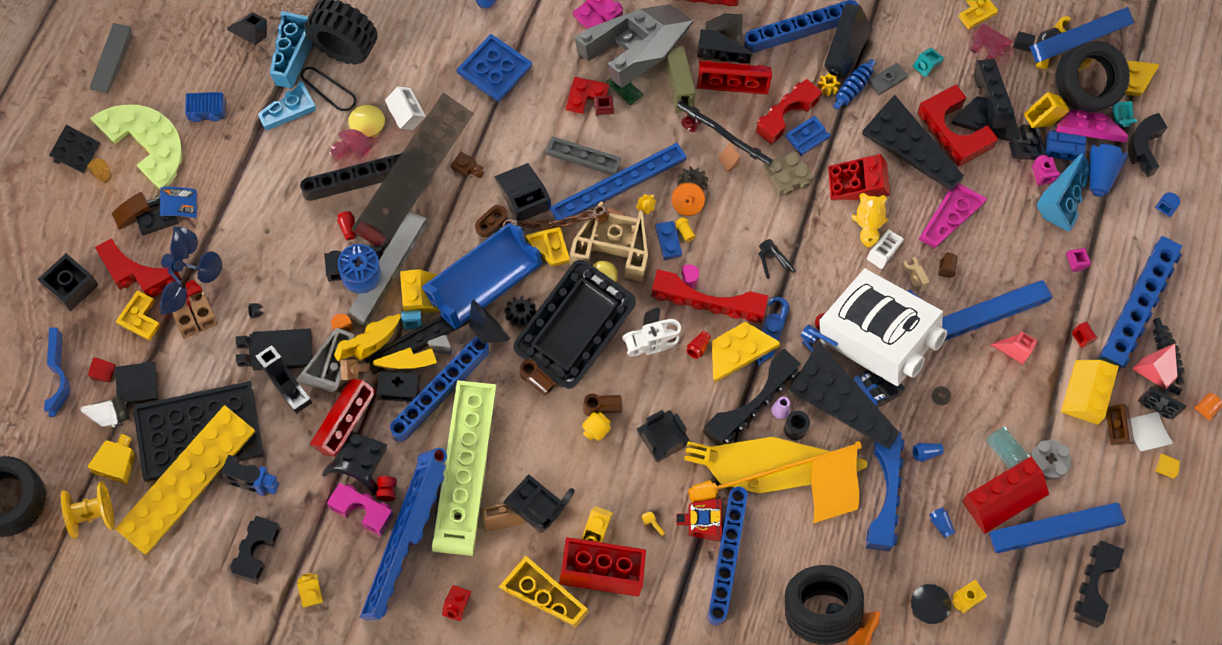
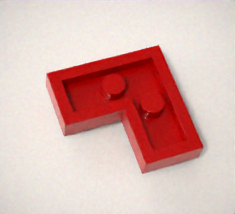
[566,76,609,114]

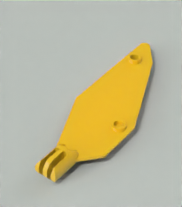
[684,437,867,494]

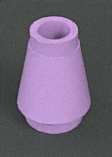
[771,397,791,419]

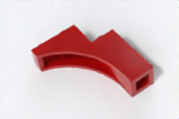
[95,238,182,297]

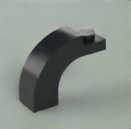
[1128,113,1168,177]
[255,345,313,414]

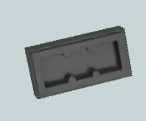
[868,63,908,95]

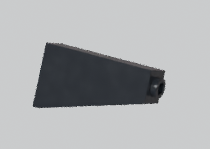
[824,4,873,78]

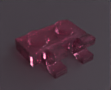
[970,23,1013,59]

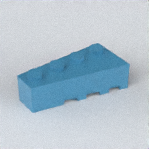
[270,11,313,89]

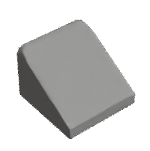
[428,335,452,354]

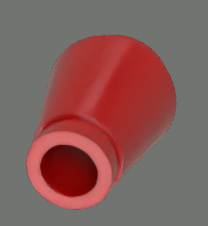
[336,211,356,240]
[686,331,711,359]

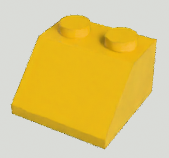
[400,269,441,314]

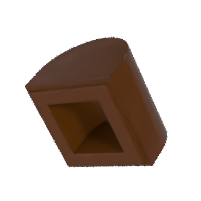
[938,252,958,278]

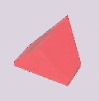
[990,331,1037,364]
[1132,344,1177,389]

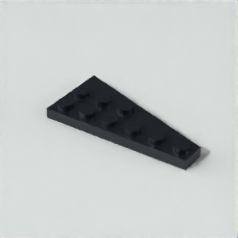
[862,94,964,192]
[789,342,900,450]

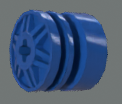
[338,244,381,293]

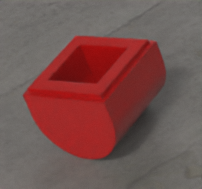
[1071,322,1098,348]

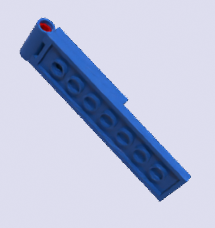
[359,448,447,621]

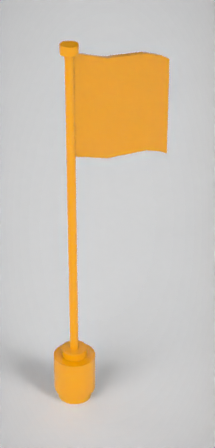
[688,441,862,524]

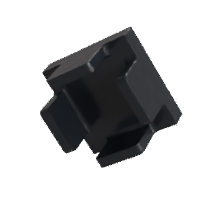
[637,409,691,463]

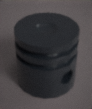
[784,411,810,440]

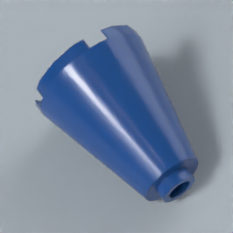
[1090,144,1128,197]

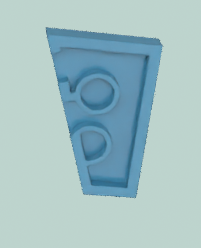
[258,81,316,131]

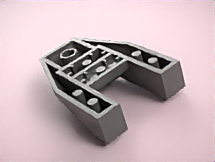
[574,4,693,88]

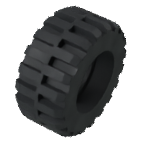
[305,0,378,65]

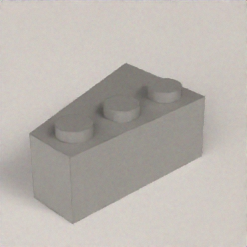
[296,328,354,393]

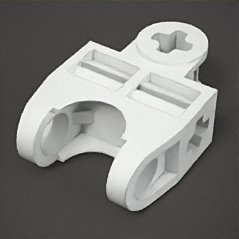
[622,319,681,357]

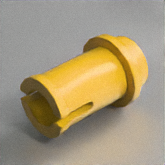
[675,217,696,242]

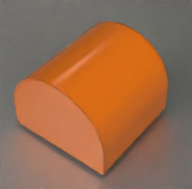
[331,314,354,332]
[1194,393,1222,421]

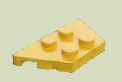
[712,322,780,382]

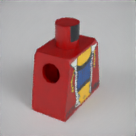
[676,499,722,541]

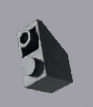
[227,12,267,45]

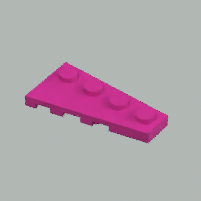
[919,183,987,249]

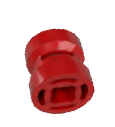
[376,476,397,501]

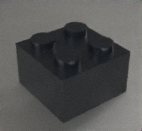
[37,253,98,312]

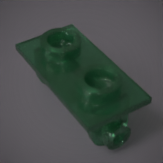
[606,78,644,106]

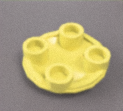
[349,105,385,138]

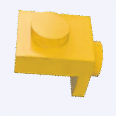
[297,573,323,607]

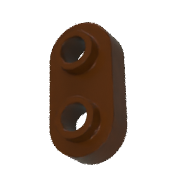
[475,205,507,237]

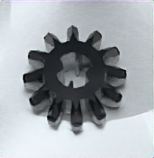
[504,296,537,329]

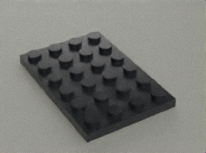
[133,381,264,482]

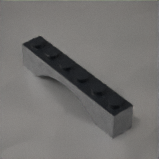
[703,349,801,446]

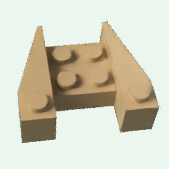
[569,202,648,282]

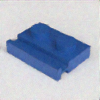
[785,116,831,156]

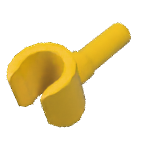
[641,512,665,536]

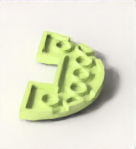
[90,105,182,190]

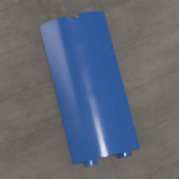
[422,223,543,329]

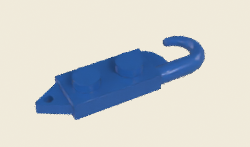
[757,297,790,366]

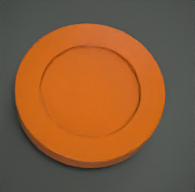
[671,182,705,216]

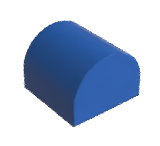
[1155,192,1180,217]

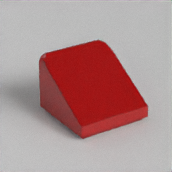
[88,357,116,383]

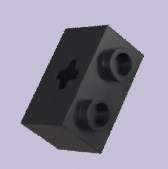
[377,370,420,402]

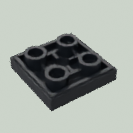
[115,361,158,406]

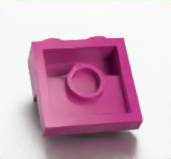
[573,0,623,29]

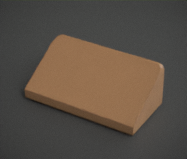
[482,503,525,532]

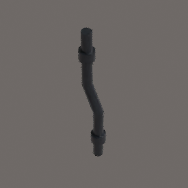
[677,101,773,166]

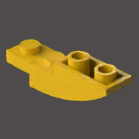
[334,314,401,361]

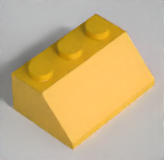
[1061,360,1119,425]

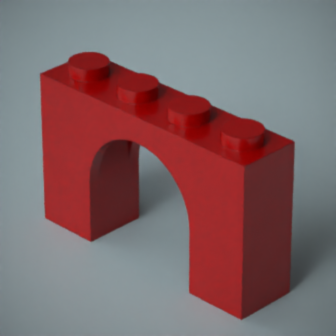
[917,84,998,167]

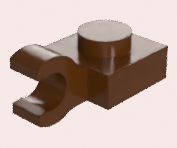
[451,151,484,178]

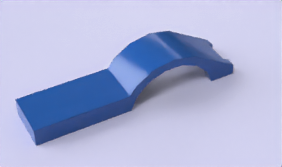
[44,327,70,417]

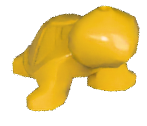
[852,193,888,248]

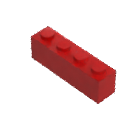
[309,379,376,457]

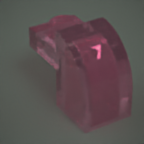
[330,129,374,161]

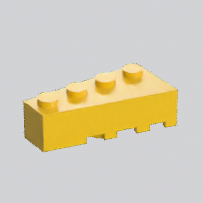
[499,556,589,628]

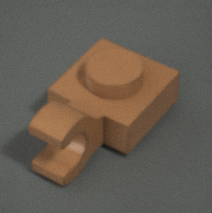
[340,358,370,380]

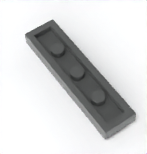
[546,136,622,175]

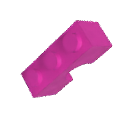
[327,483,394,536]

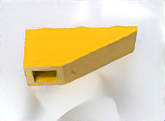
[581,506,614,543]

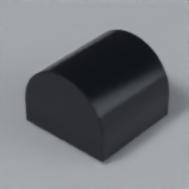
[1012,31,1036,52]

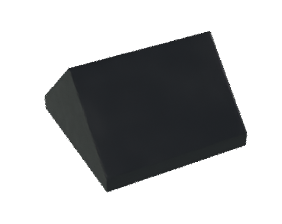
[469,299,511,343]

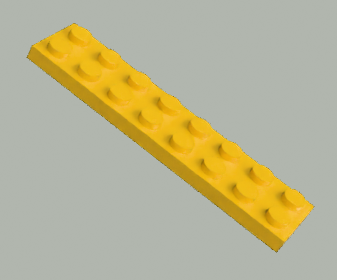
[115,405,256,555]

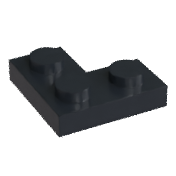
[1009,124,1047,160]

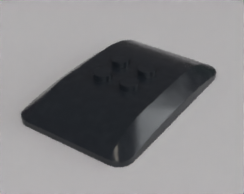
[513,260,636,389]

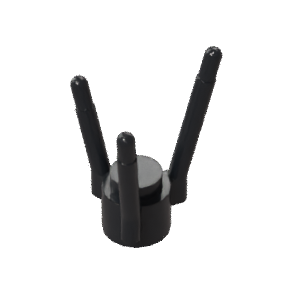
[758,239,796,279]

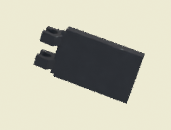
[236,328,312,371]

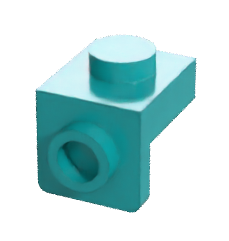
[1112,101,1137,128]

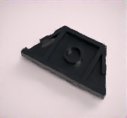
[951,96,1021,142]

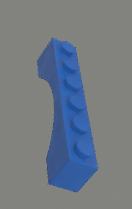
[866,432,905,552]

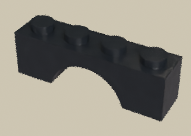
[974,58,1014,129]
[1073,541,1124,628]

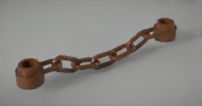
[502,206,609,230]

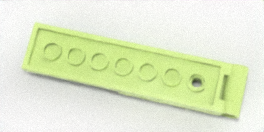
[432,380,496,556]

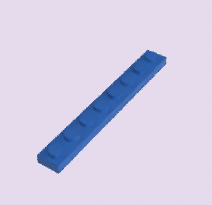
[550,143,687,224]

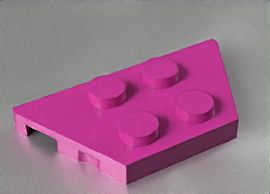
[1056,110,1128,143]

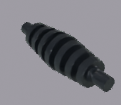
[1153,318,1185,385]

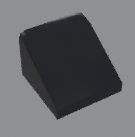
[643,307,660,330]

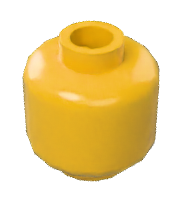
[582,412,611,441]

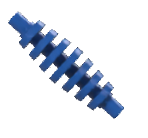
[833,59,876,110]

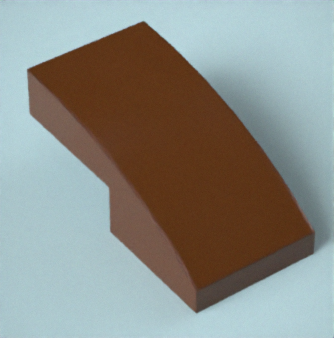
[112,192,151,230]

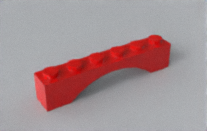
[651,269,769,323]

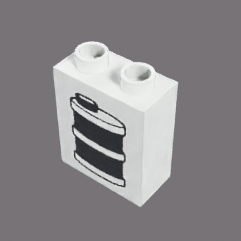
[819,268,947,386]

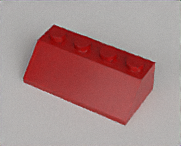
[697,61,772,95]
[962,456,1050,534]
[559,537,646,597]

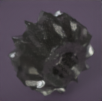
[677,166,709,192]

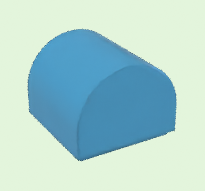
[401,309,422,330]

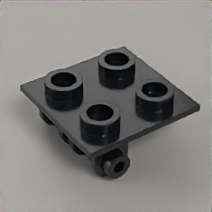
[49,124,100,174]

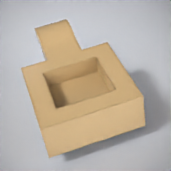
[902,257,930,292]

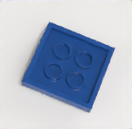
[456,34,533,103]

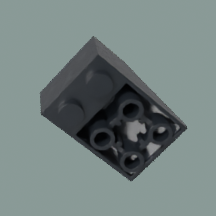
[494,163,551,221]

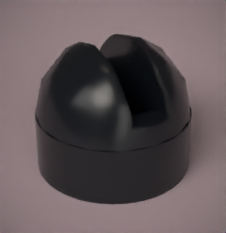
[248,303,264,319]

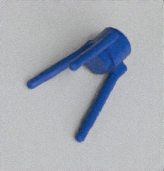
[800,324,838,352]

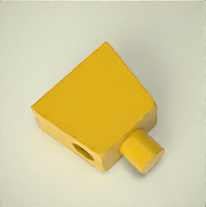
[1024,92,1069,128]
[87,434,136,485]

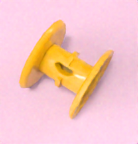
[61,481,115,540]

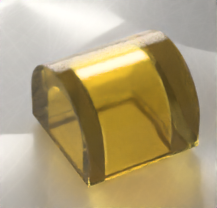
[87,158,112,183]

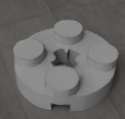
[1030,440,1071,480]

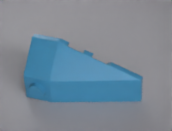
[1036,154,1090,231]

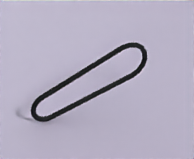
[301,66,356,111]

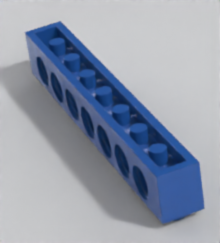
[1097,236,1182,372]

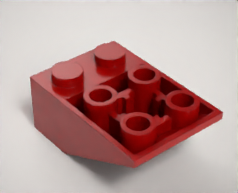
[828,154,890,200]

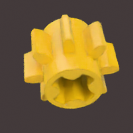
[817,73,840,97]

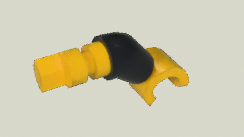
[1036,16,1071,69]

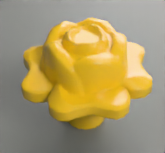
[636,194,657,215]

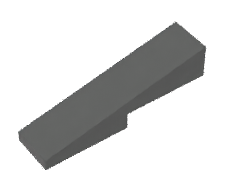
[90,23,133,93]

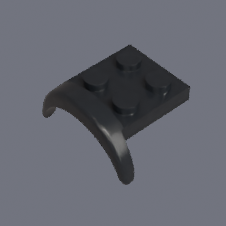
[322,431,387,496]
[503,474,575,533]

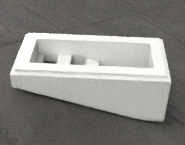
[867,229,904,269]

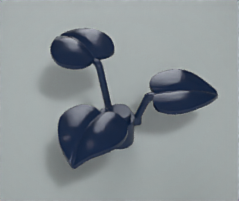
[159,226,223,315]

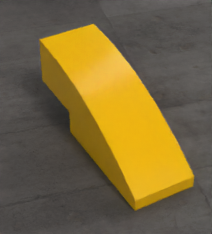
[372,347,437,370]

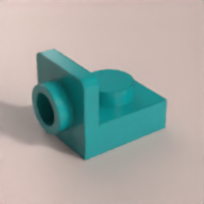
[913,47,944,77]

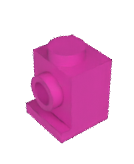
[1031,155,1060,186]

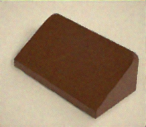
[1106,404,1134,445]

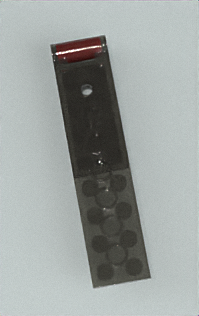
[351,92,474,251]

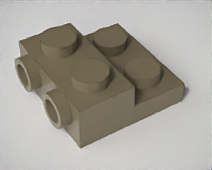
[763,151,813,197]

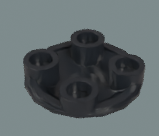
[911,584,951,624]

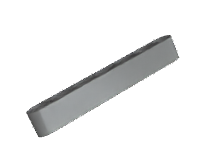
[347,211,428,327]

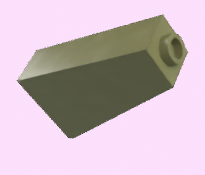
[665,46,696,113]

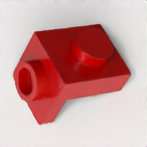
[442,585,472,621]

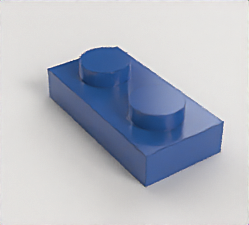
[655,221,682,260]

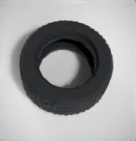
[1055,41,1130,112]
[0,456,46,537]
[785,565,864,645]

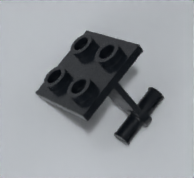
[1137,383,1186,420]

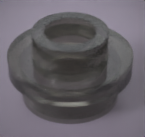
[931,386,951,406]

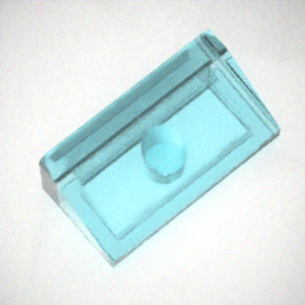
[986,426,1029,469]

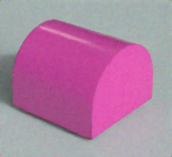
[1066,248,1091,272]
[681,264,699,289]

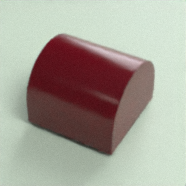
[594,95,614,116]

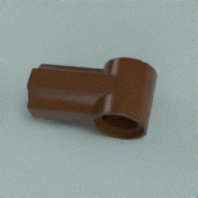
[520,359,556,396]
[583,393,622,416]

